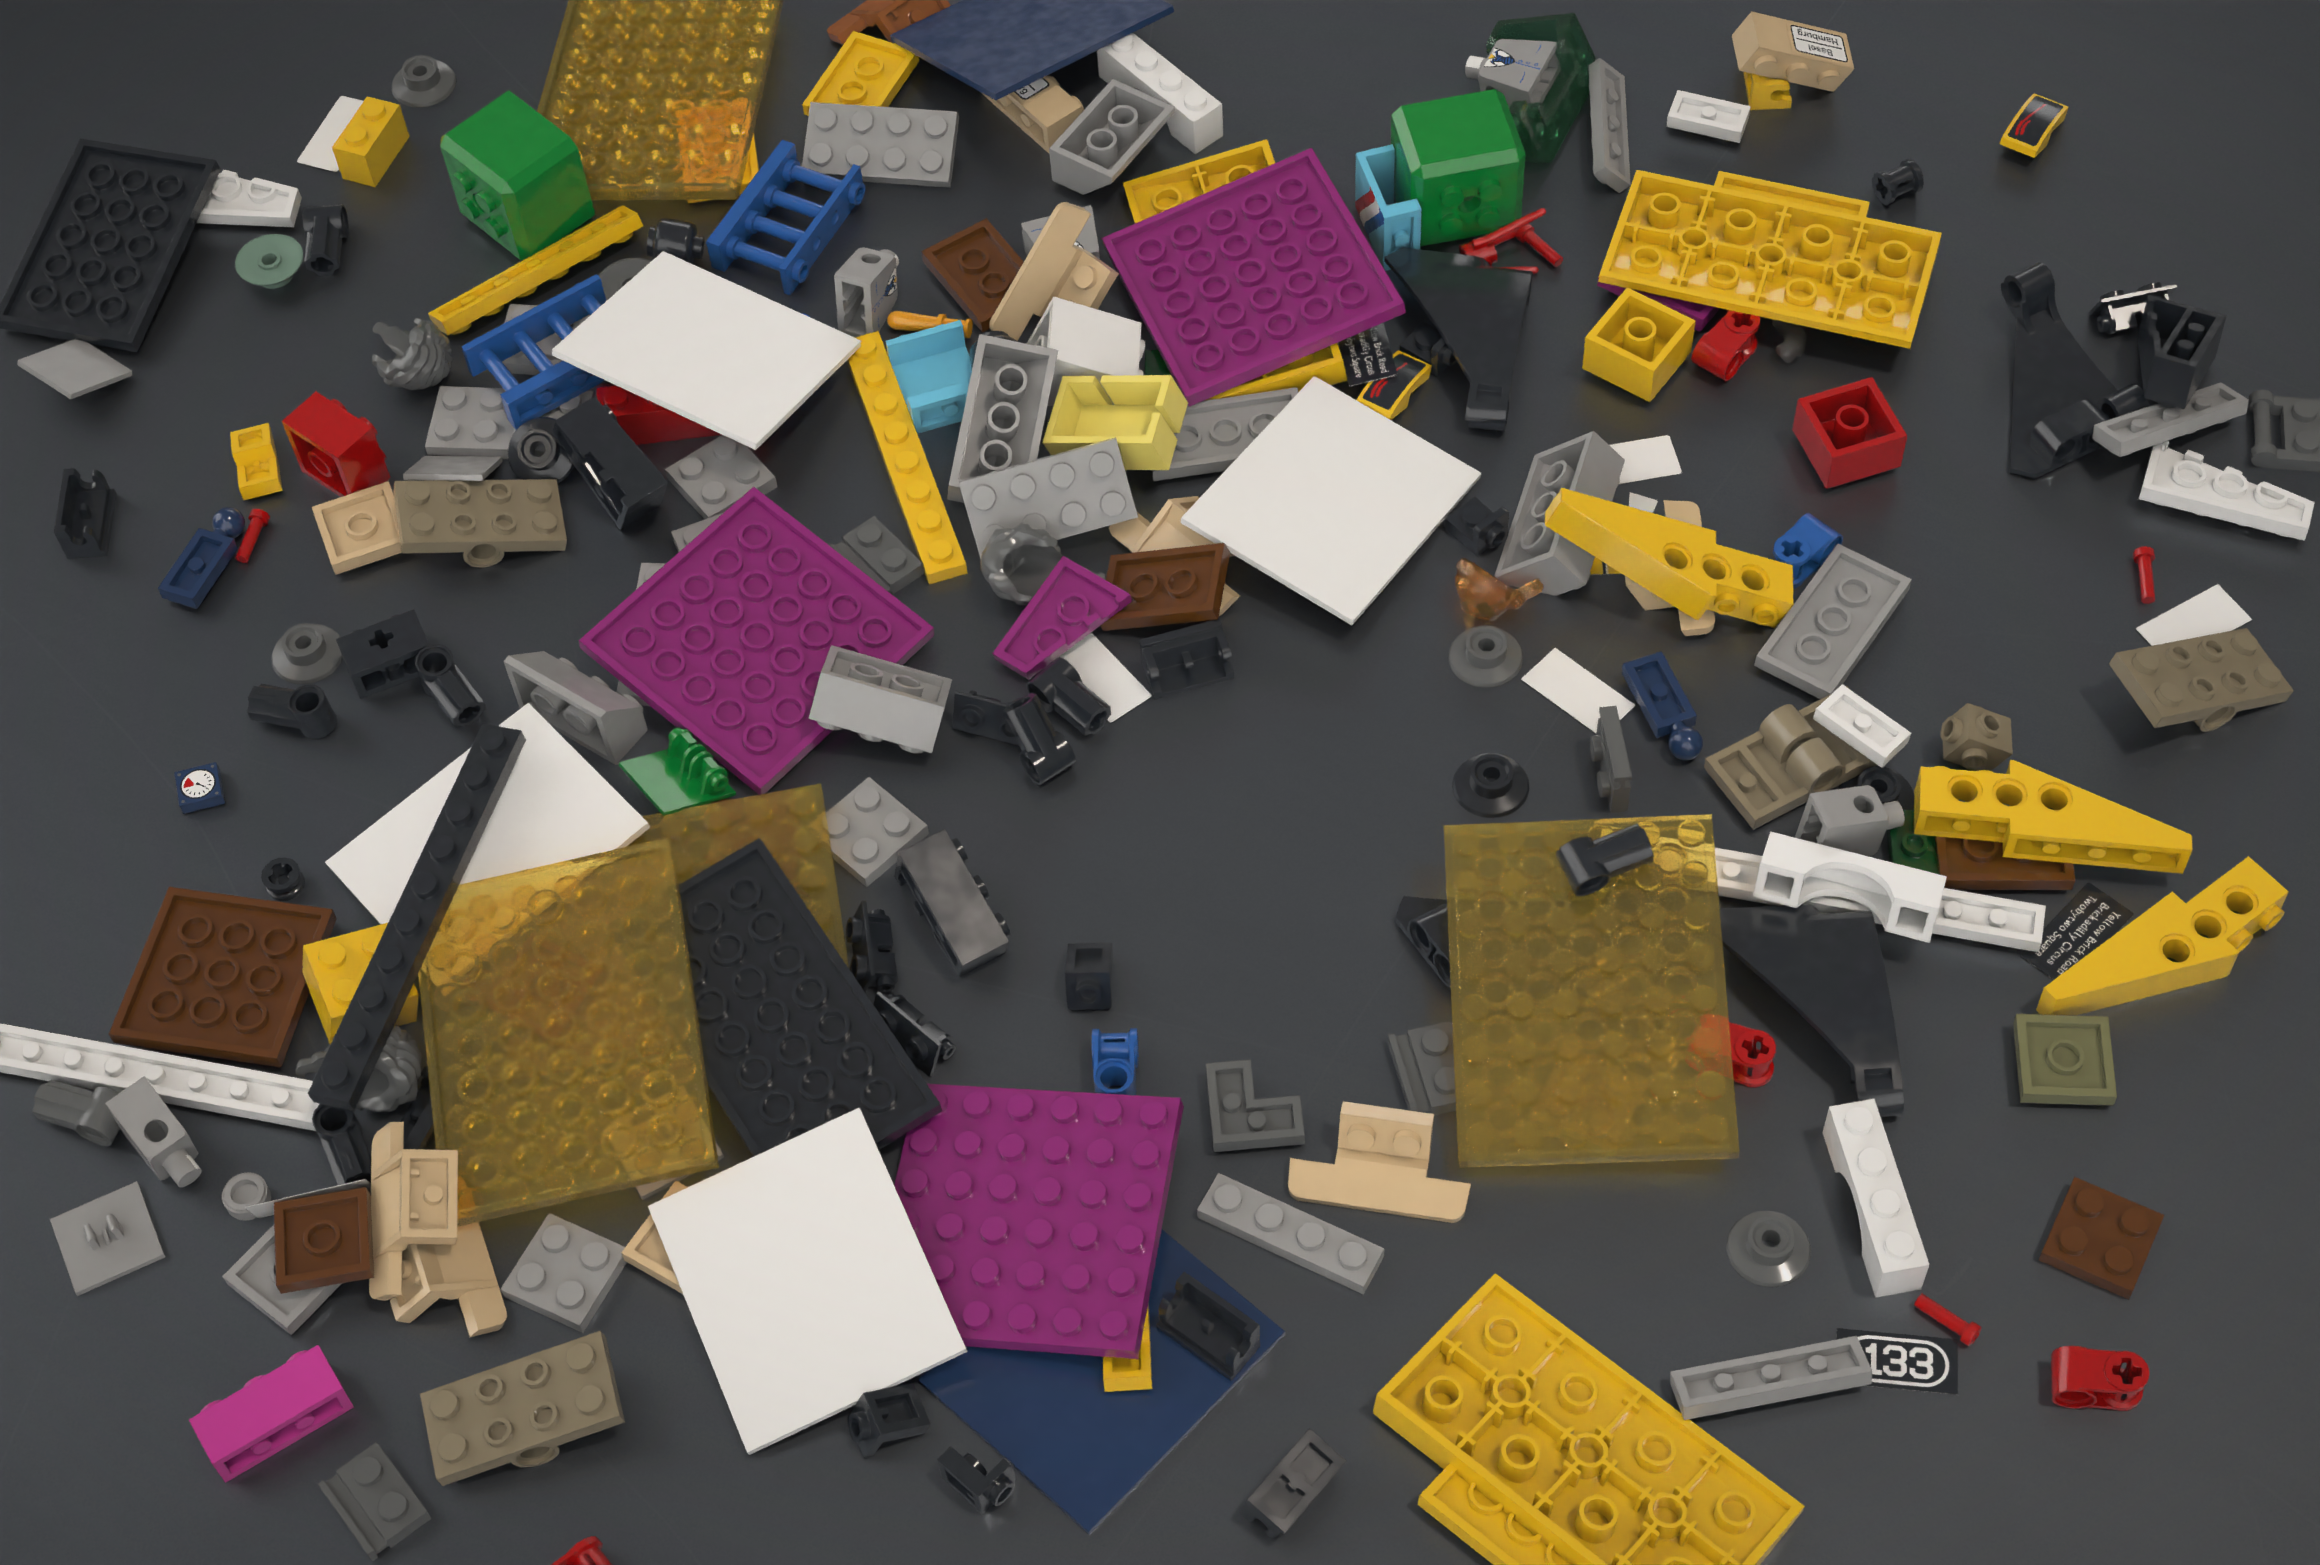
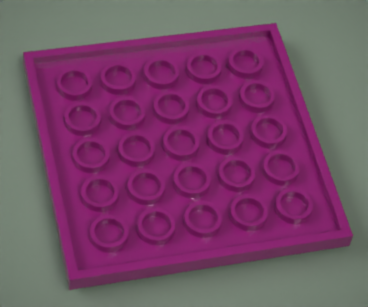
[1101,148,1406,407]
[579,487,934,797]
[894,1084,1184,1359]

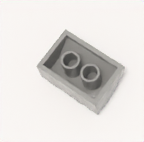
[1049,79,1175,195]
[808,645,952,753]
[503,651,648,765]

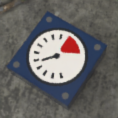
[174,762,225,814]

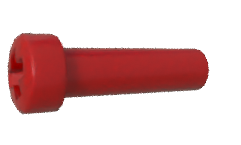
[1516,223,1563,267]
[235,509,270,563]
[2133,546,2155,604]
[1914,1293,1981,1346]

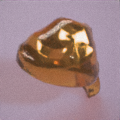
[1455,558,1544,623]

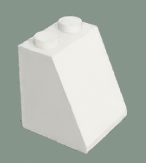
[1026,296,1145,406]

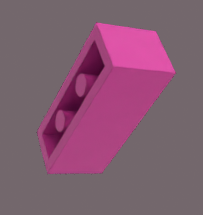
[189,1345,354,1483]

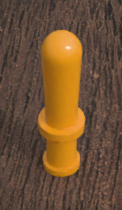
[887,311,973,338]

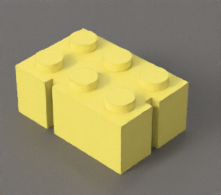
[1042,375,1188,470]

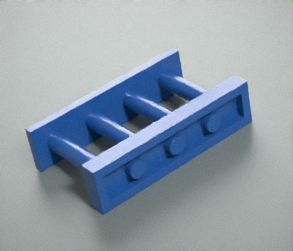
[706,140,866,296]
[461,274,606,430]

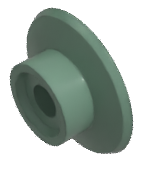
[235,234,303,289]

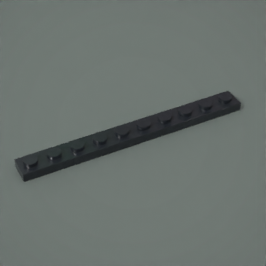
[307,724,526,1111]

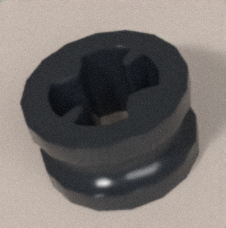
[261,857,305,901]

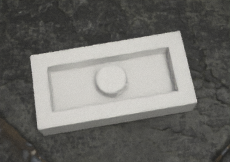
[1666,90,1751,143]
[1813,684,1911,768]

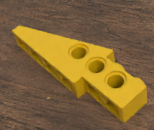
[1545,488,1794,628]
[1914,760,2192,874]
[2036,856,2289,1016]

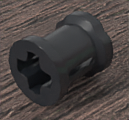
[1872,159,1924,205]

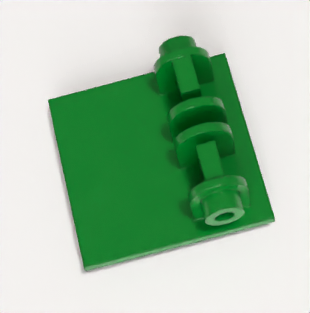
[618,727,736,816]

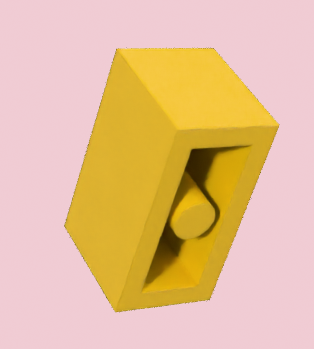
[332,96,410,187]

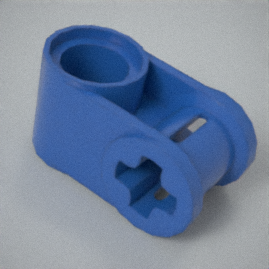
[1773,513,1843,589]
[1092,1028,1139,1095]

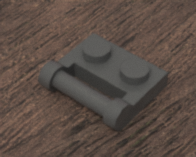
[2249,390,2320,472]

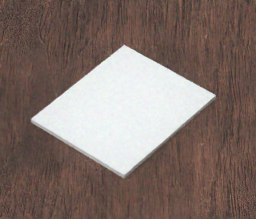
[552,251,861,450]
[1180,376,1481,626]
[325,703,650,994]
[648,1108,968,1455]

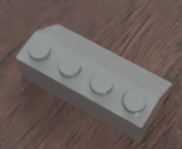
[947,334,1058,503]
[1494,431,1625,596]

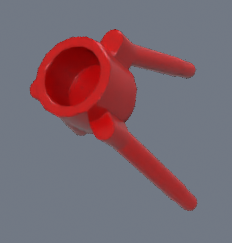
[1459,208,1546,274]

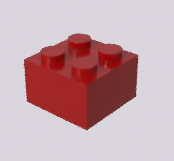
[1792,377,1907,489]
[282,391,391,497]

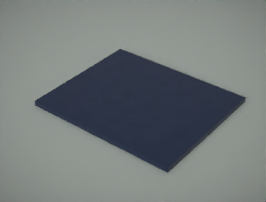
[890,0,1174,100]
[918,1229,1285,1535]

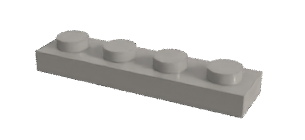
[1588,58,1631,193]
[2092,382,2249,457]
[1197,1173,1384,1295]
[1670,1336,1872,1420]

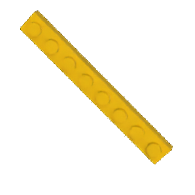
[847,331,968,585]

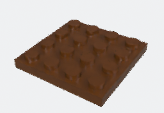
[109,887,337,1067]

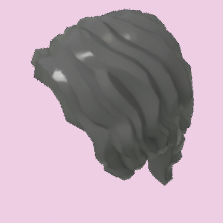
[372,318,453,390]
[980,523,1107,606]
[295,1025,422,1112]

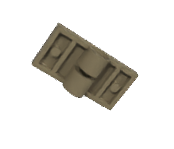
[393,479,567,568]
[2109,628,2294,732]
[1704,686,1896,830]
[420,1331,625,1486]

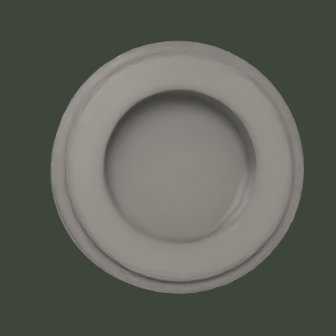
[222,1172,272,1221]

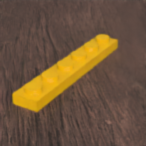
[428,205,643,335]

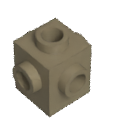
[1940,703,2013,771]

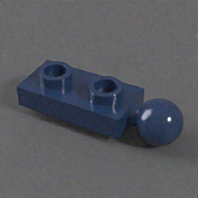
[158,507,245,609]
[1622,651,1703,760]

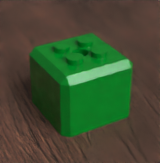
[1391,89,1526,246]
[440,90,595,260]

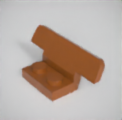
[827,0,951,45]

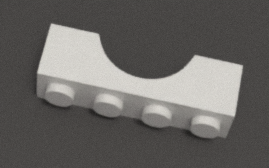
[1097,33,1223,154]
[1753,831,1947,943]
[1822,1099,1929,1298]

